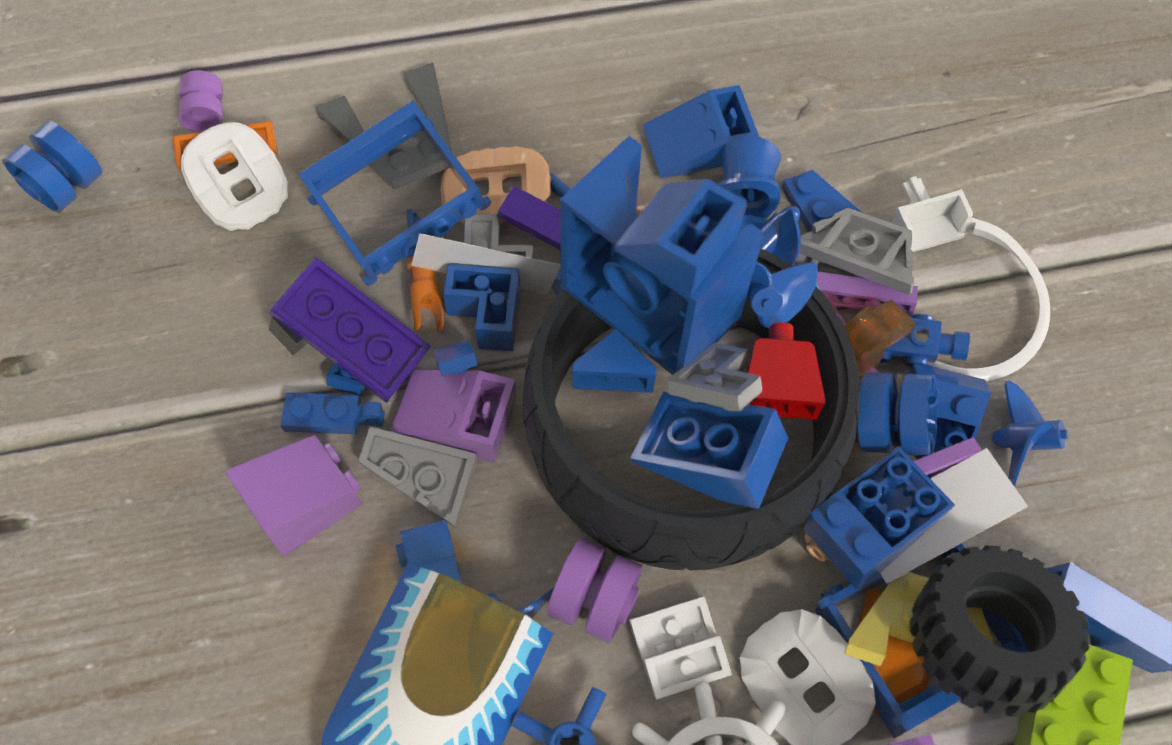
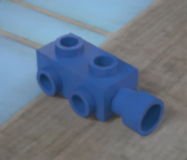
[857,310,970,367]

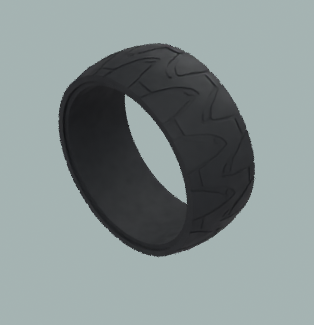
[522,248,860,571]

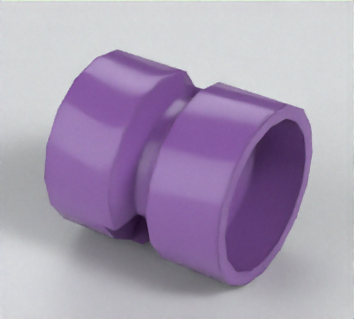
[178,70,223,133]

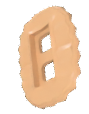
[440,146,551,225]

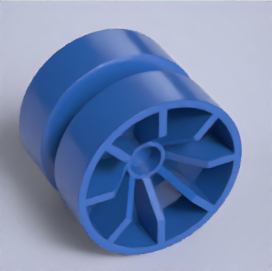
[2,120,102,213]
[858,372,938,456]

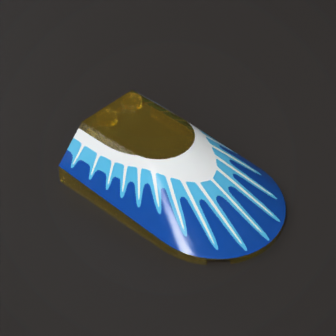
[321,563,554,745]

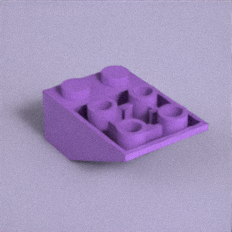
[390,370,517,463]

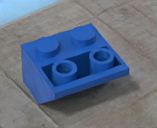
[615,179,747,296]
[895,362,991,452]

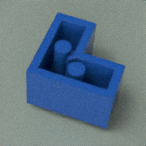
[444,264,521,351]

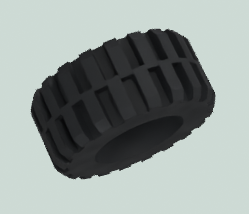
[910,545,1090,717]

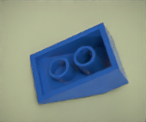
[630,391,788,509]

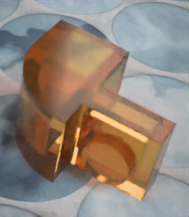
[845,299,916,377]

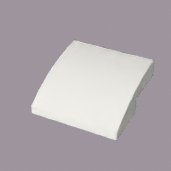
[628,596,732,700]

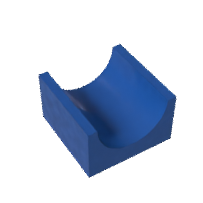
[560,136,764,375]

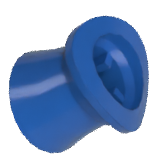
[717,135,781,219]

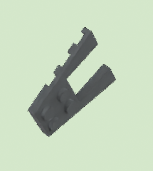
[315,62,453,190]

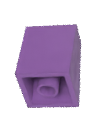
[225,435,361,557]

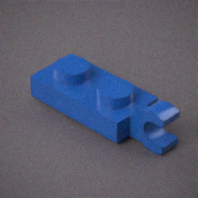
[281,393,385,435]

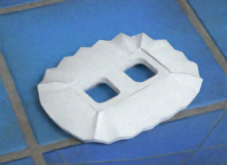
[181,122,289,231]
[740,609,875,745]

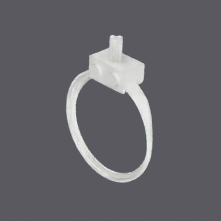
[883,176,1050,382]

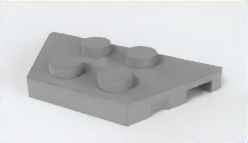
[799,208,914,295]

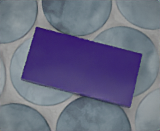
[269,257,431,403]

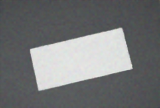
[411,233,561,295]
[880,448,1028,584]

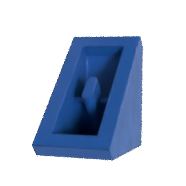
[572,329,656,393]

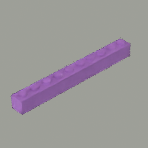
[816,271,918,317]

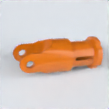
[406,256,444,332]

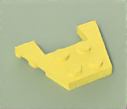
[844,572,994,666]

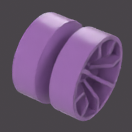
[547,538,643,644]

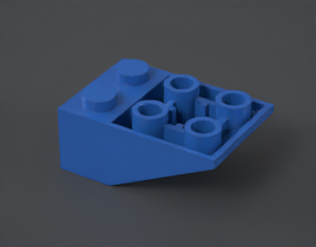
[643,85,759,179]
[804,447,955,590]

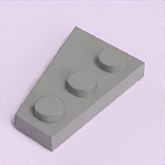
[358,427,478,528]

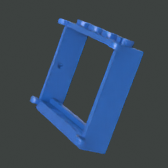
[298,100,491,286]
[814,543,1028,739]

